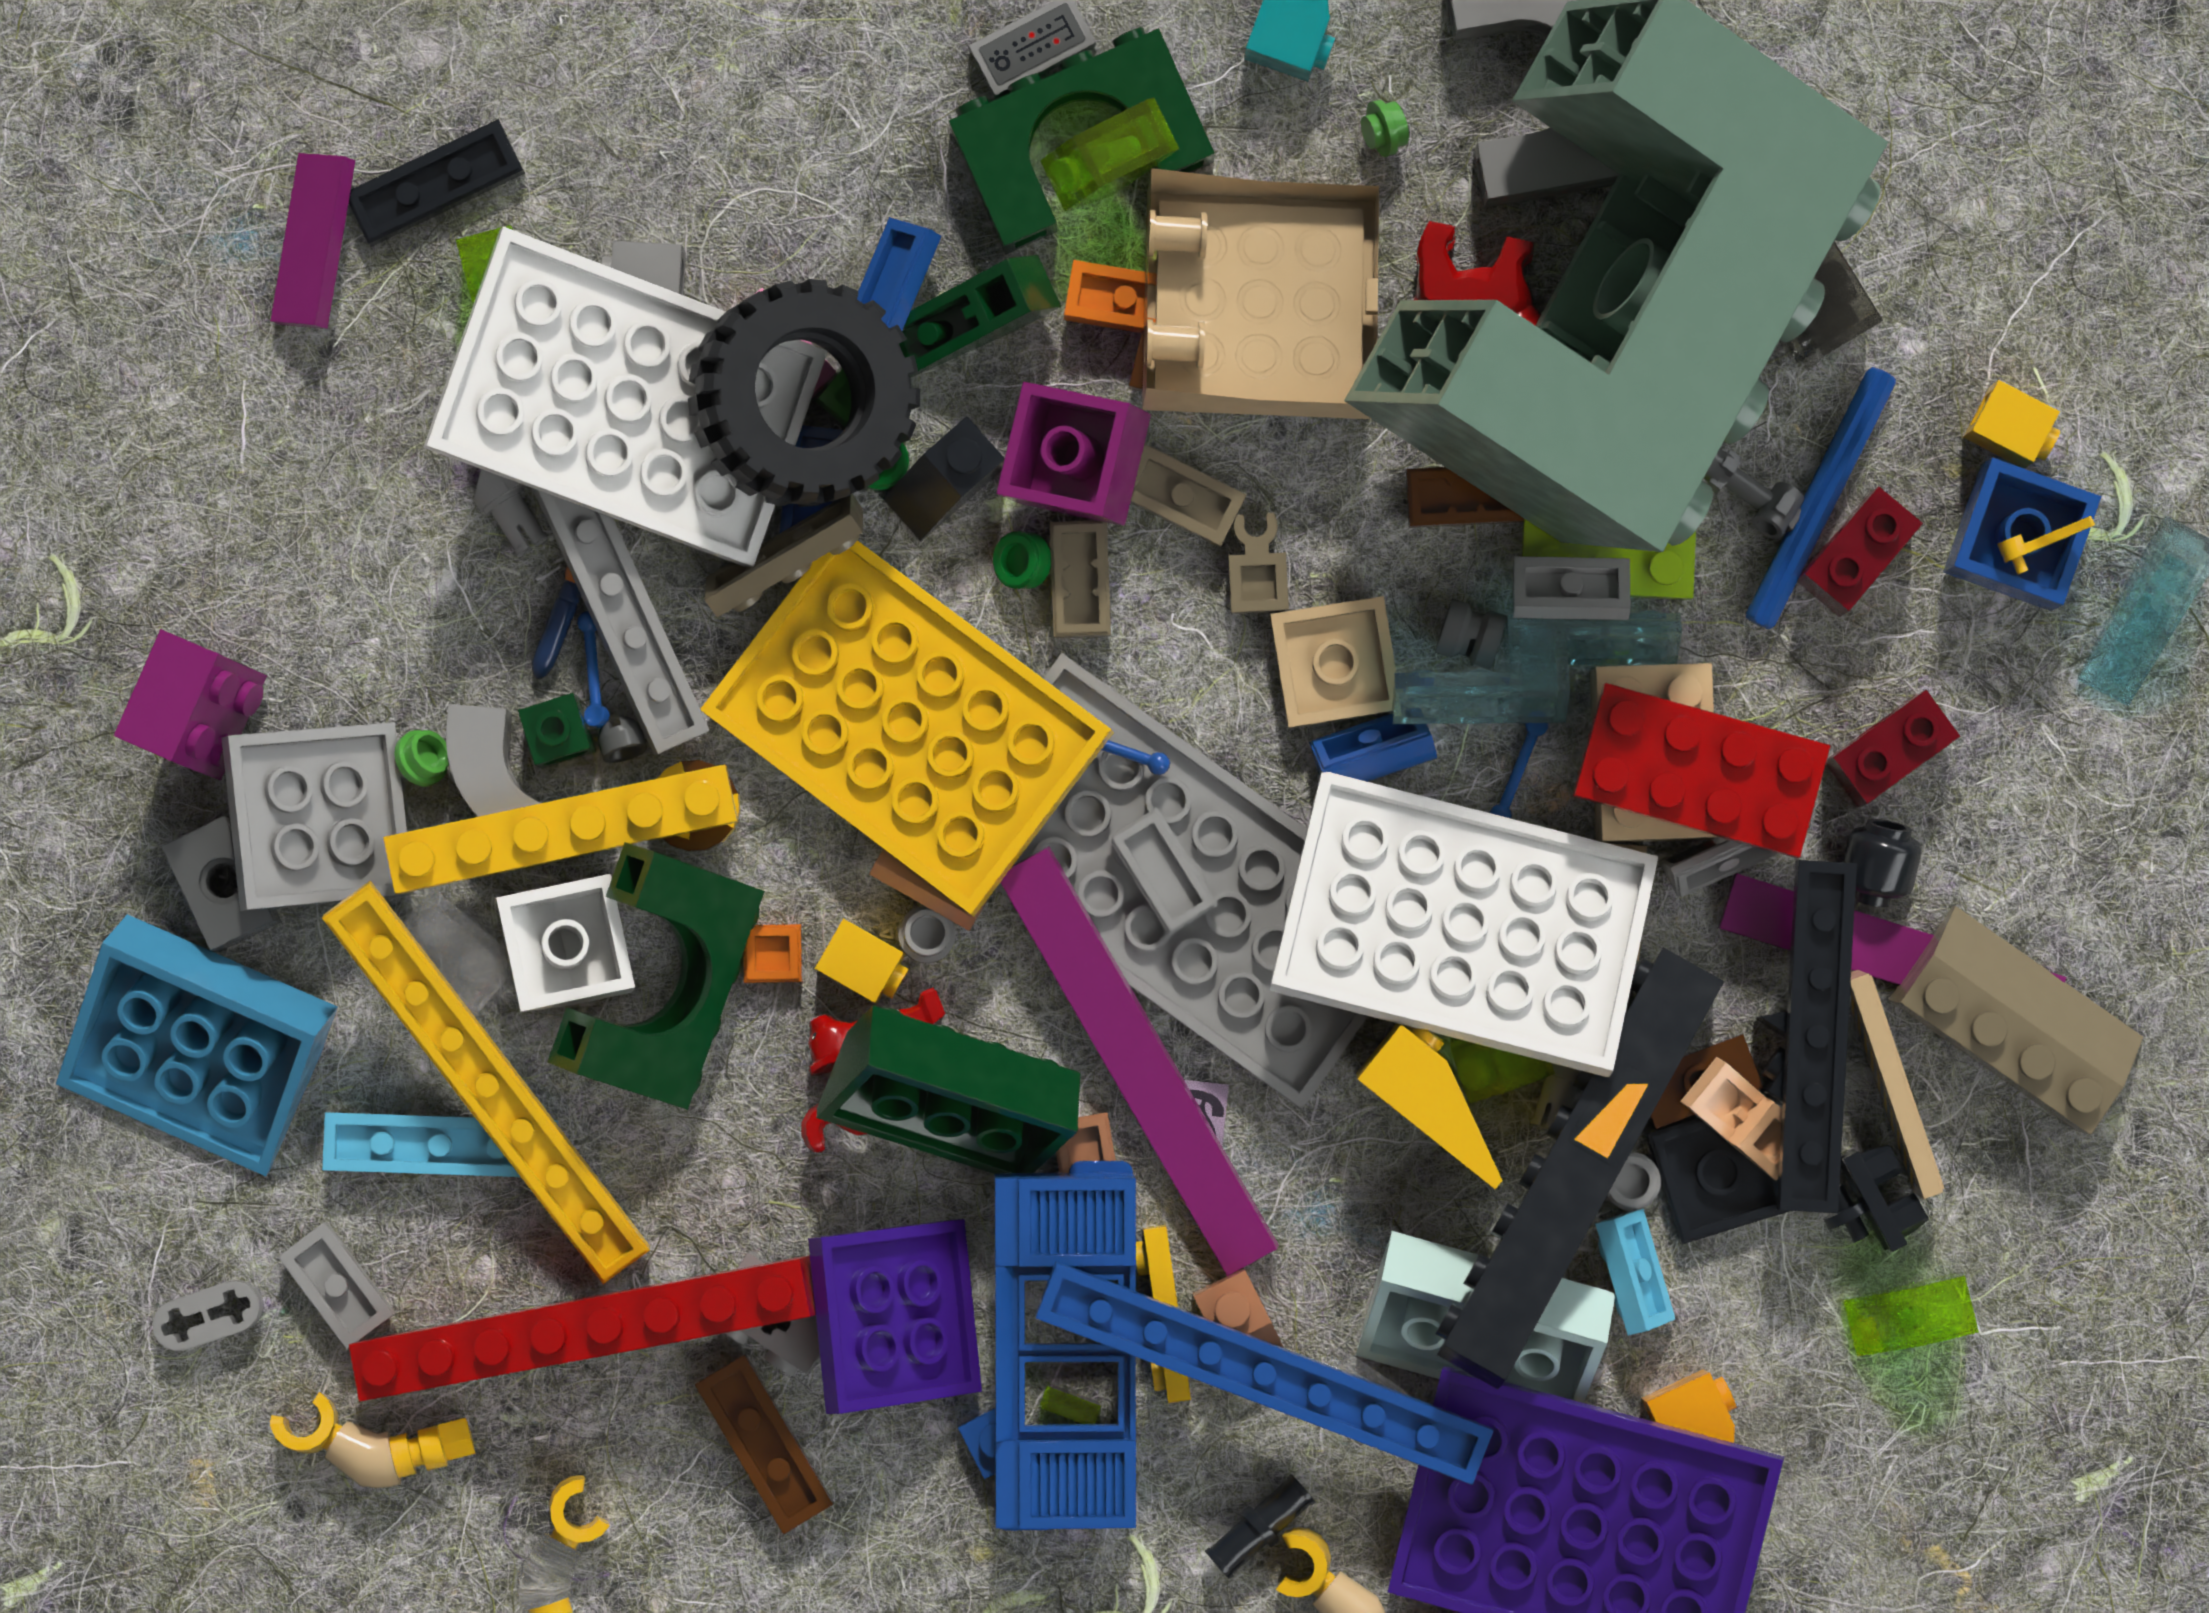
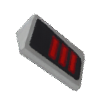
[1661,837,1779,897]

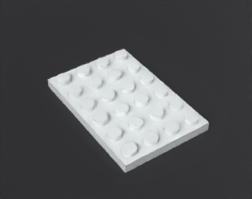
[423,226,828,567]
[1269,772,1659,1077]

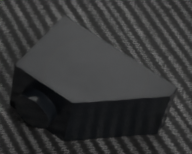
[883,416,1005,542]

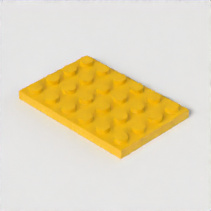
[700,540,1114,917]

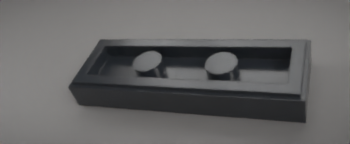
[349,119,525,247]

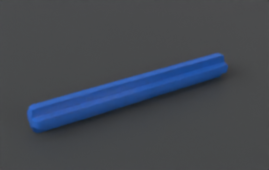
[1746,367,1896,629]

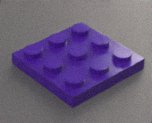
[808,1219,982,1414]

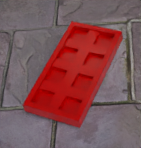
[1573,683,1831,858]

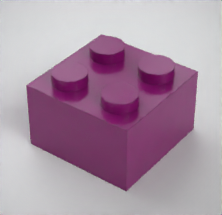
[996,381,1151,526]
[113,629,267,781]

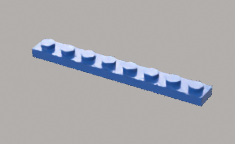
[1035,1261,1494,1485]

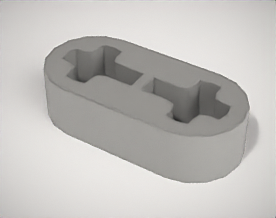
[152,1280,264,1352]

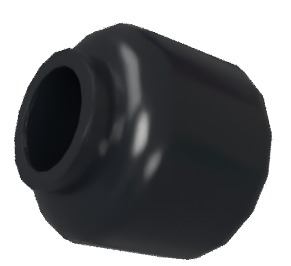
[1843,819,1922,908]

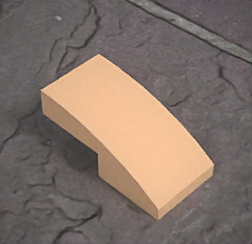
[1680,1057,1782,1180]

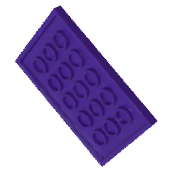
[1387,1366,1784,1613]

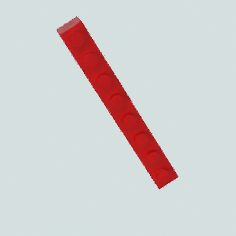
[348,1255,816,1402]

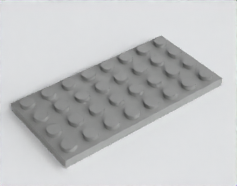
[996,653,1369,1109]

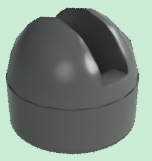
[598,715,647,763]

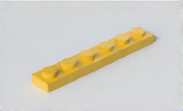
[383,764,738,894]

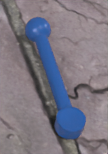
[577,611,610,728]
[1490,713,1549,819]
[1101,740,1170,775]

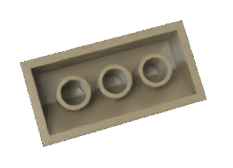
[1888,906,2143,1135]

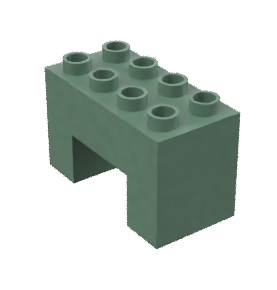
[1344,0,1888,552]

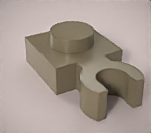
[1228,513,1289,615]

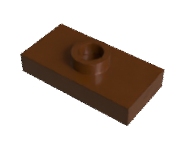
[1406,467,1524,528]
[1650,1034,1764,1129]

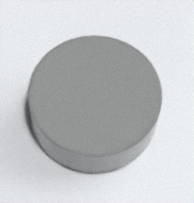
[1606,1152,1661,1210]

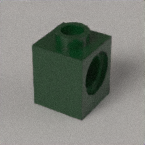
[518,693,597,769]

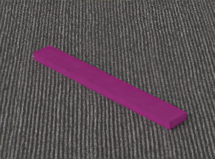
[1000,846,1279,1276]

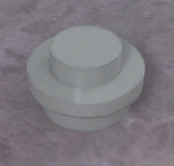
[898,906,956,964]

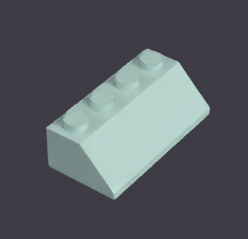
[1356,1231,1615,1403]

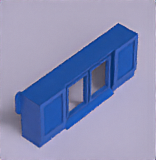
[994,1161,1136,1531]

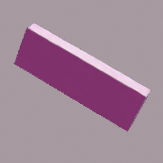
[270,153,356,329]

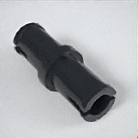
[1205,1474,1315,1579]

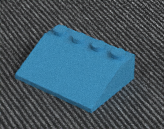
[56,914,338,1176]

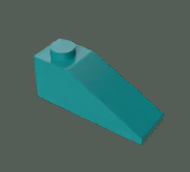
[1244,0,1336,82]

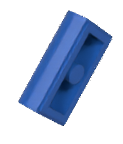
[1309,705,1437,782]

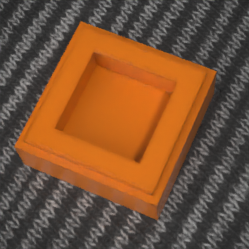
[744,924,803,983]

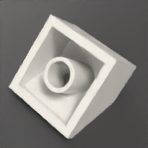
[496,874,635,1012]

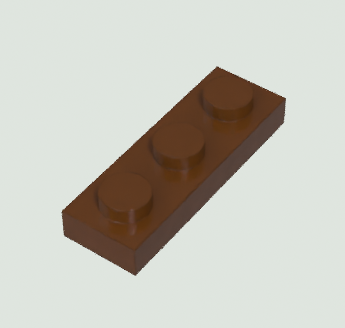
[695,1354,834,1535]

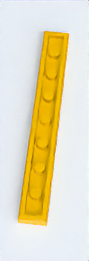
[322,881,650,1284]

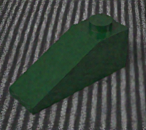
[899,255,1061,378]

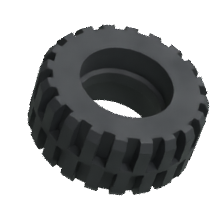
[688,279,921,507]

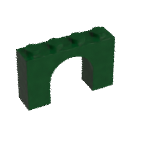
[949,27,1215,255]
[547,842,765,1110]

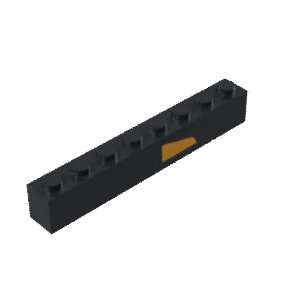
[1435,947,1724,1390]

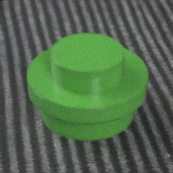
[1361,100,1409,157]
[394,730,449,787]

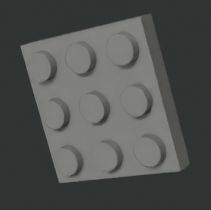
[221,722,414,911]

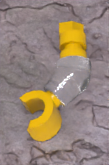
[516,1475,610,1613]

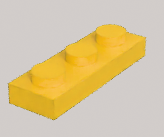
[1136,1225,1191,1403]

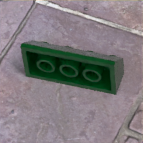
[816,1005,1081,1174]

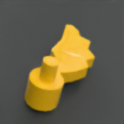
[1997,516,2095,575]

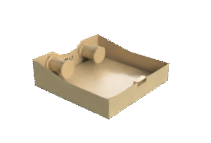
[1142,168,1379,419]

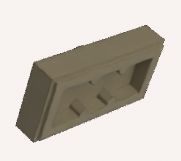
[1050,521,1111,638]

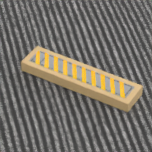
[1849,970,1945,1199]

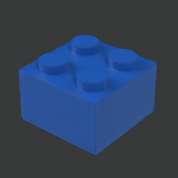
[1943,457,2102,611]

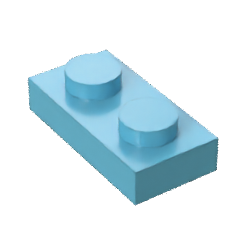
[1595,1208,1675,1336]

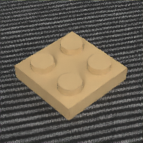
[1270,596,1402,729]

